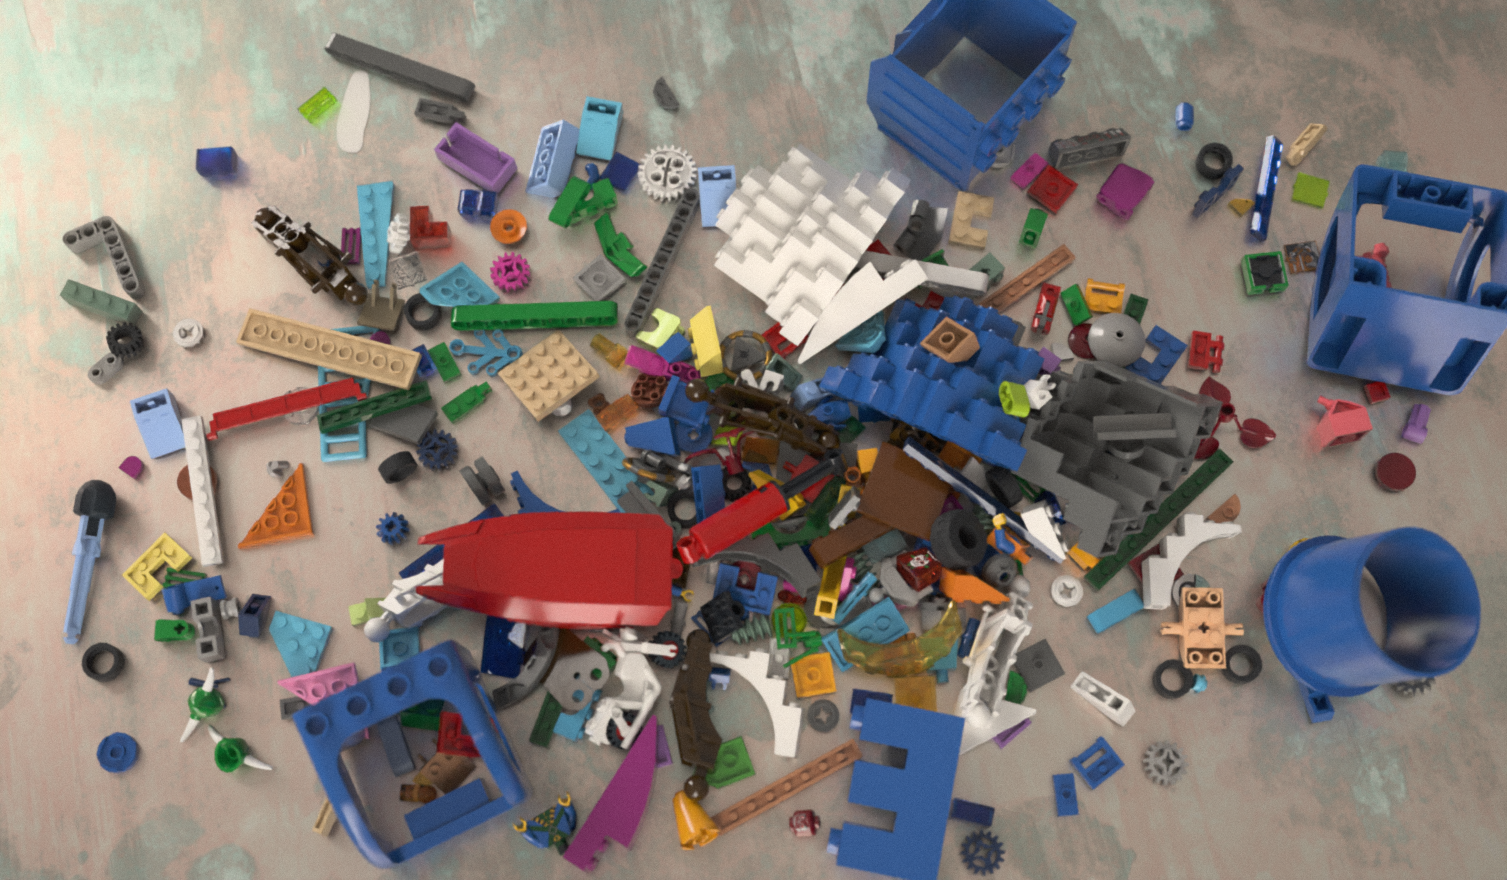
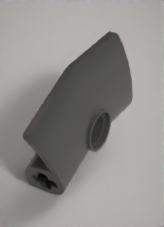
[893,199,948,261]

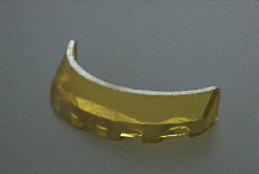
[837,600,963,677]

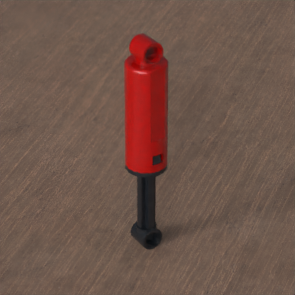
[676,448,848,564]

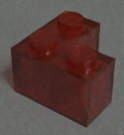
[410,205,451,250]

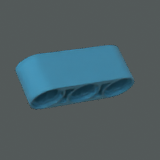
[1087,589,1144,634]

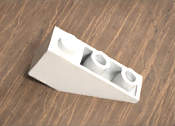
[1021,500,1070,560]

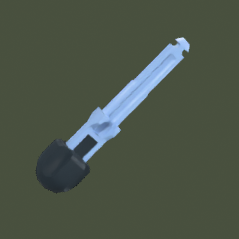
[63,480,116,644]

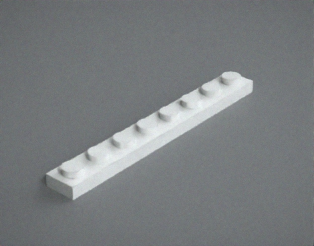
[182,415,224,567]

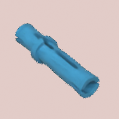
[831,571,878,625]

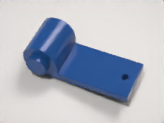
[161,575,227,615]

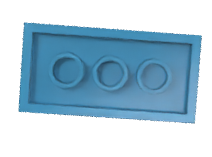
[821,597,910,672]

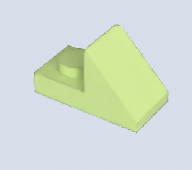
[348,598,386,626]

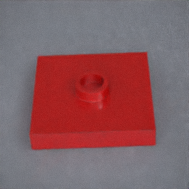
[1027,164,1079,214]

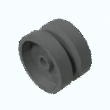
[459,456,505,506]

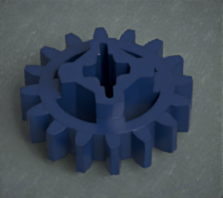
[416,429,459,471]
[960,829,1005,876]

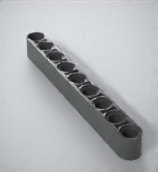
[324,33,476,103]
[624,188,700,338]

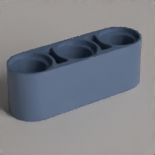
[377,715,416,777]

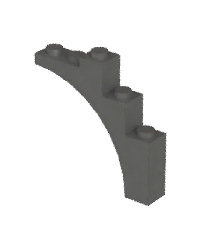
[692,533,821,598]

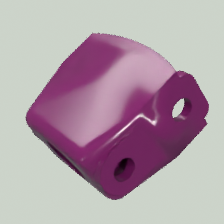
[1096,163,1155,220]

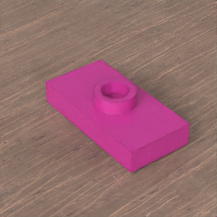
[1010,152,1049,190]

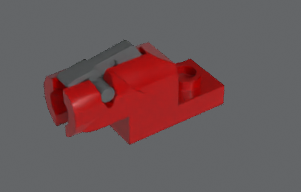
[1031,282,1061,335]

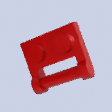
[761,322,809,359]

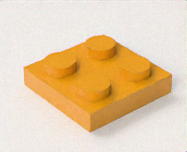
[790,652,836,699]

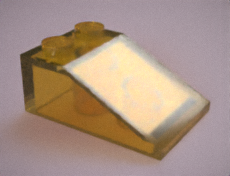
[893,675,937,712]

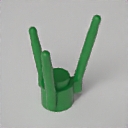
[783,630,822,668]

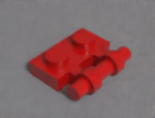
[1187,330,1225,373]

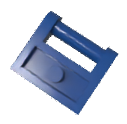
[1069,736,1125,790]

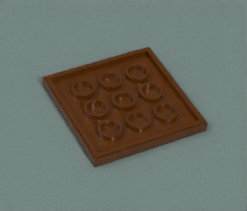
[855,442,951,542]

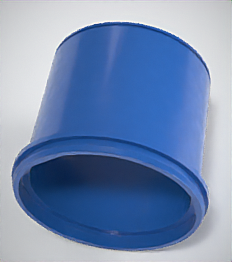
[1263,527,1481,697]

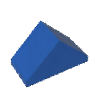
[656,332,693,363]

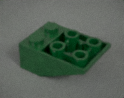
[400,699,449,731]

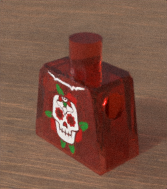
[896,548,943,593]

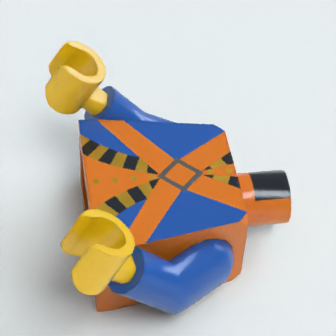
[987,511,1033,565]

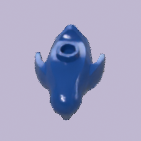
[808,395,851,431]

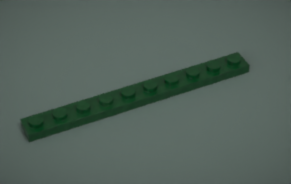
[1084,448,1234,592]

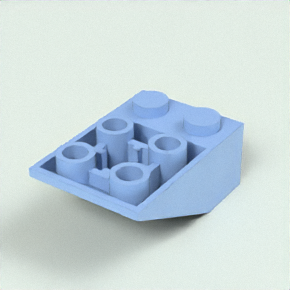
[698,165,736,227]
[130,388,185,459]

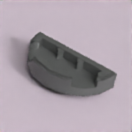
[653,76,679,109]

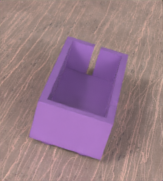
[434,122,518,196]

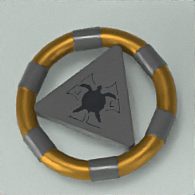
[720,330,772,380]
[622,457,676,485]

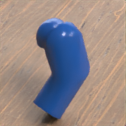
[585,163,600,190]

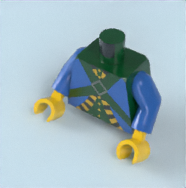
[512,791,577,856]

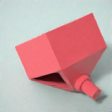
[1317,395,1373,448]

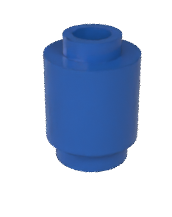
[1175,102,1194,131]

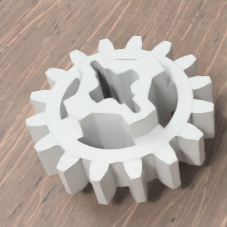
[387,213,410,254]

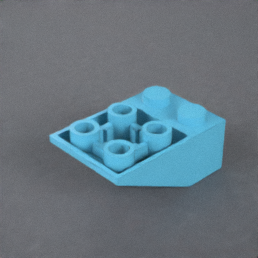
[576,96,624,161]

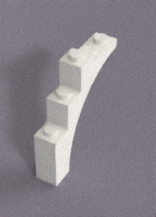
[1142,512,1242,610]
[710,648,805,758]

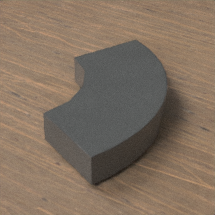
[656,454,693,478]

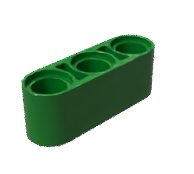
[548,176,591,229]

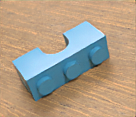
[553,675,603,743]

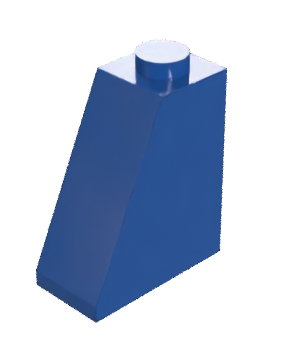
[624,417,681,457]

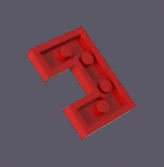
[436,711,499,759]

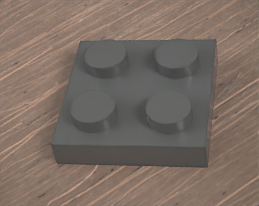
[828,485,861,529]

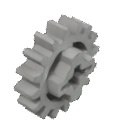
[1143,740,1189,786]

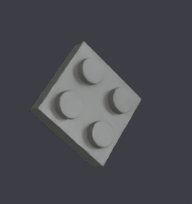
[573,254,626,301]

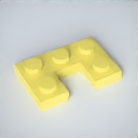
[122,532,192,601]

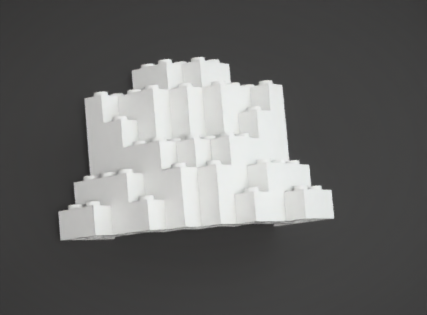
[714,144,911,346]

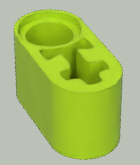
[999,381,1030,418]

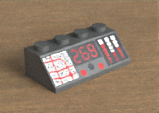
[1048,128,1131,170]

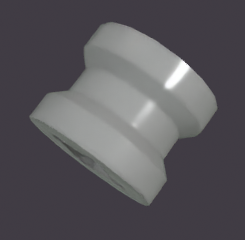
[220,597,242,620]

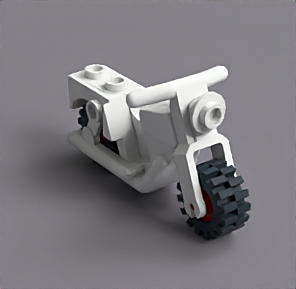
[585,627,687,750]

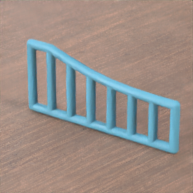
[318,326,380,462]

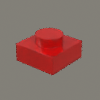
[1364,382,1391,404]

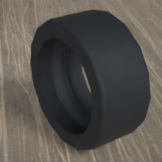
[1195,142,1233,180]
[404,293,442,330]
[378,451,418,484]
[667,490,697,528]
[81,643,124,682]
[1222,644,1262,684]
[1152,659,1194,699]

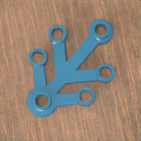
[449,329,523,377]

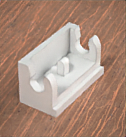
[759,370,784,396]

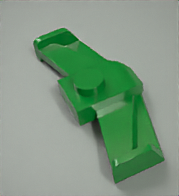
[594,212,648,277]

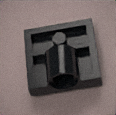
[700,591,745,644]

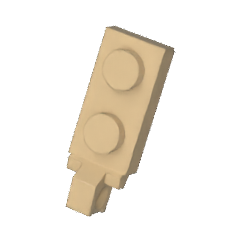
[1286,123,1328,166]

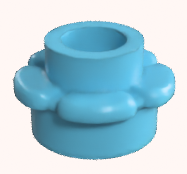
[1191,674,1208,693]

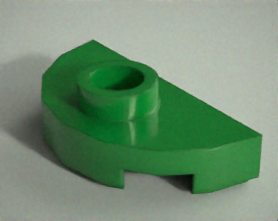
[1004,670,1027,705]

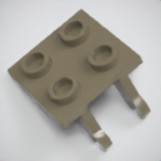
[357,279,405,331]

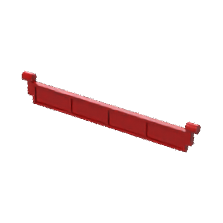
[206,377,368,441]

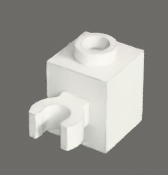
[1024,374,1056,409]

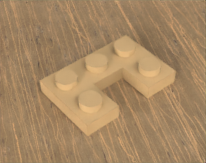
[948,191,994,250]

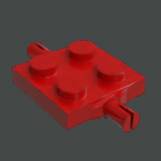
[783,454,839,508]

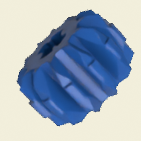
[376,512,410,545]

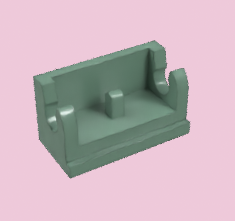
[644,480,678,507]

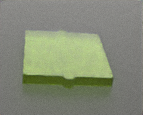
[1291,172,1330,209]

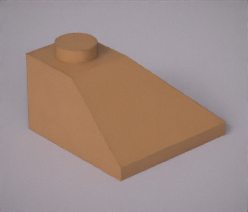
[920,317,980,363]

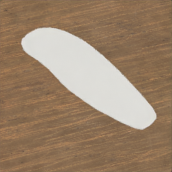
[337,71,371,153]

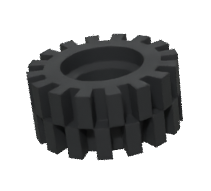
[106,322,144,358]
[722,466,752,502]

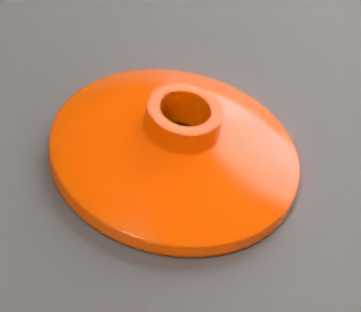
[490,209,527,244]

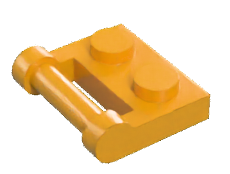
[1084,278,1125,315]

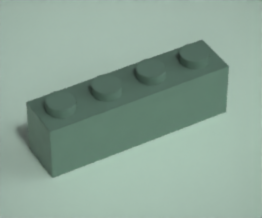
[60,279,143,326]

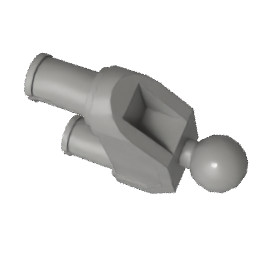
[869,550,933,607]

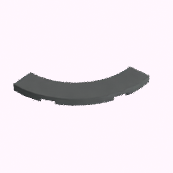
[492,626,559,711]

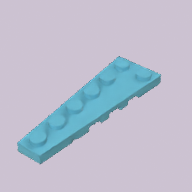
[357,181,394,289]

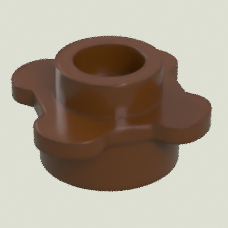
[588,393,610,415]

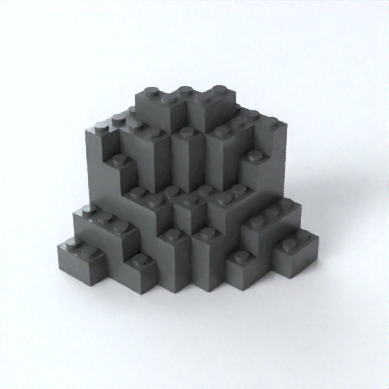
[1011,361,1223,558]

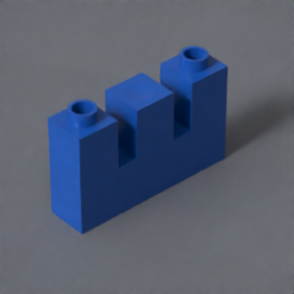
[826,698,965,880]

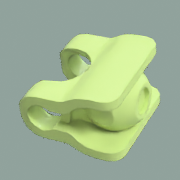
[635,308,685,356]

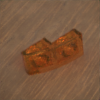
[595,394,639,432]

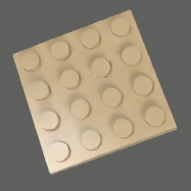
[498,329,600,422]

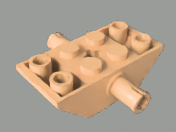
[1160,587,1244,669]

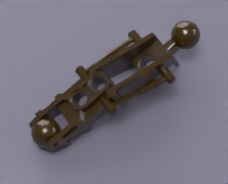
[251,205,368,306]
[685,377,841,458]
[669,629,723,801]

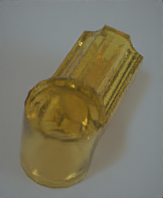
[589,333,628,368]

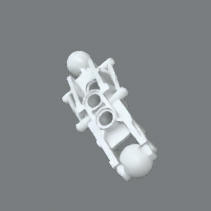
[364,558,448,643]
[960,575,1033,729]

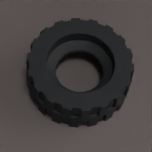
[985,466,1023,509]

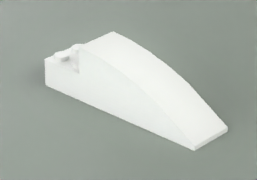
[797,259,928,365]

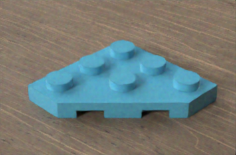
[419,262,500,307]
[835,310,886,353]
[269,611,333,677]

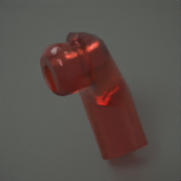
[777,590,807,607]

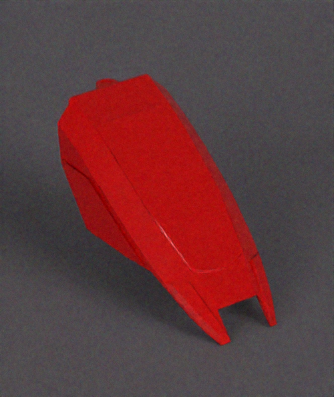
[415,511,683,629]

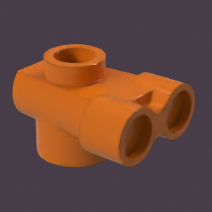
[844,466,865,496]

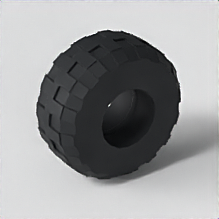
[930,509,987,570]

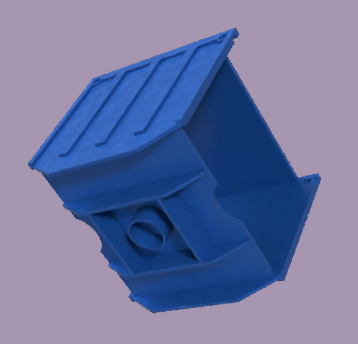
[866,0,1077,192]

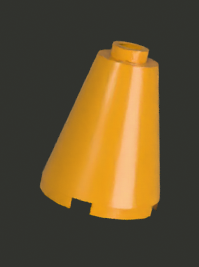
[672,790,720,850]

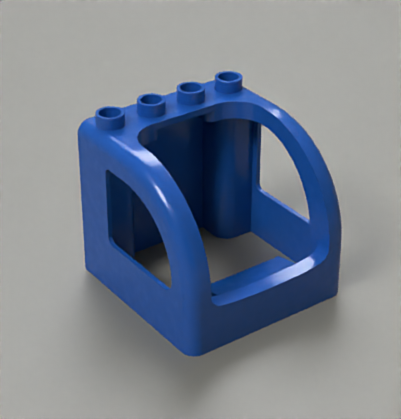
[1307,164,1507,395]
[292,639,533,869]

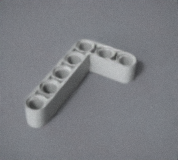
[62,216,145,300]

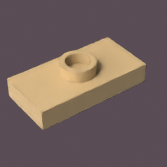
[312,796,337,837]

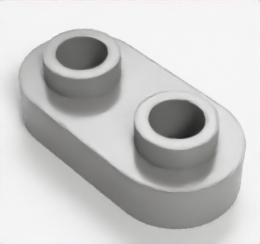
[88,353,124,385]

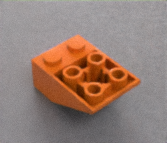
[939,567,1010,604]

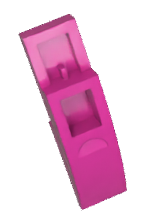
[624,345,701,383]

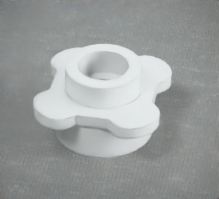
[674,474,692,492]

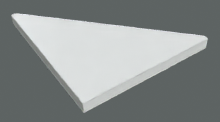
[953,689,1037,756]

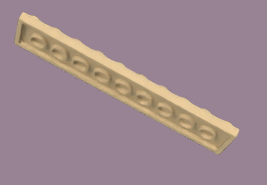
[236,308,422,390]

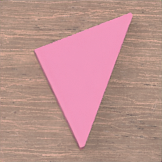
[277,662,371,739]

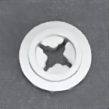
[173,319,204,348]
[1051,575,1083,607]

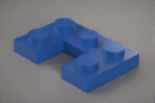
[1125,325,1188,384]
[712,562,779,616]

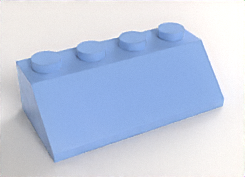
[525,120,580,198]

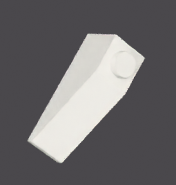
[1070,671,1135,727]

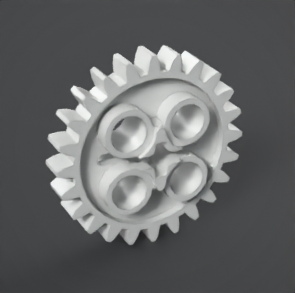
[638,144,697,202]

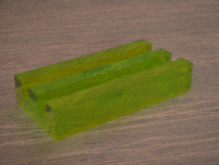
[297,86,338,123]

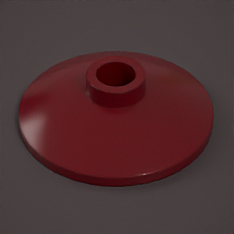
[1068,323,1095,359]

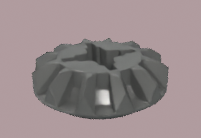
[807,699,840,732]

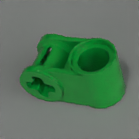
[154,619,196,642]

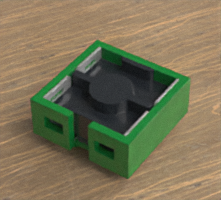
[1241,251,1289,295]

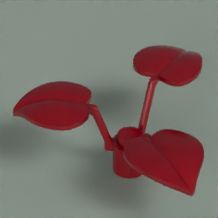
[1194,376,1276,459]
[684,427,758,475]

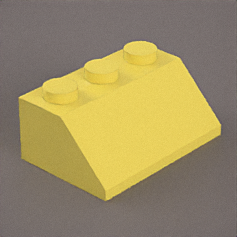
[687,305,723,377]

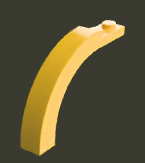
[814,484,861,619]

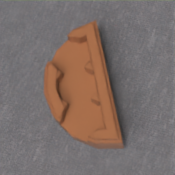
[1206,494,1241,524]

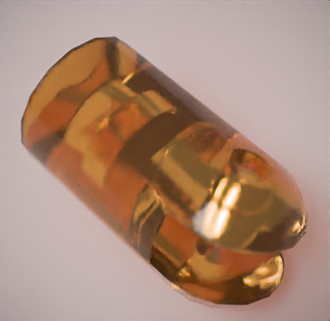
[399,784,437,804]

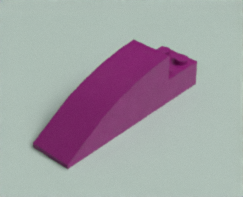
[563,714,659,873]

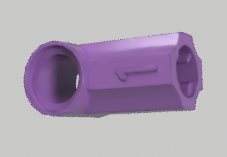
[1401,404,1431,444]

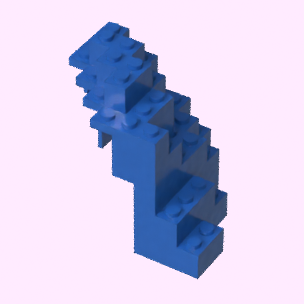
[819,295,1045,471]

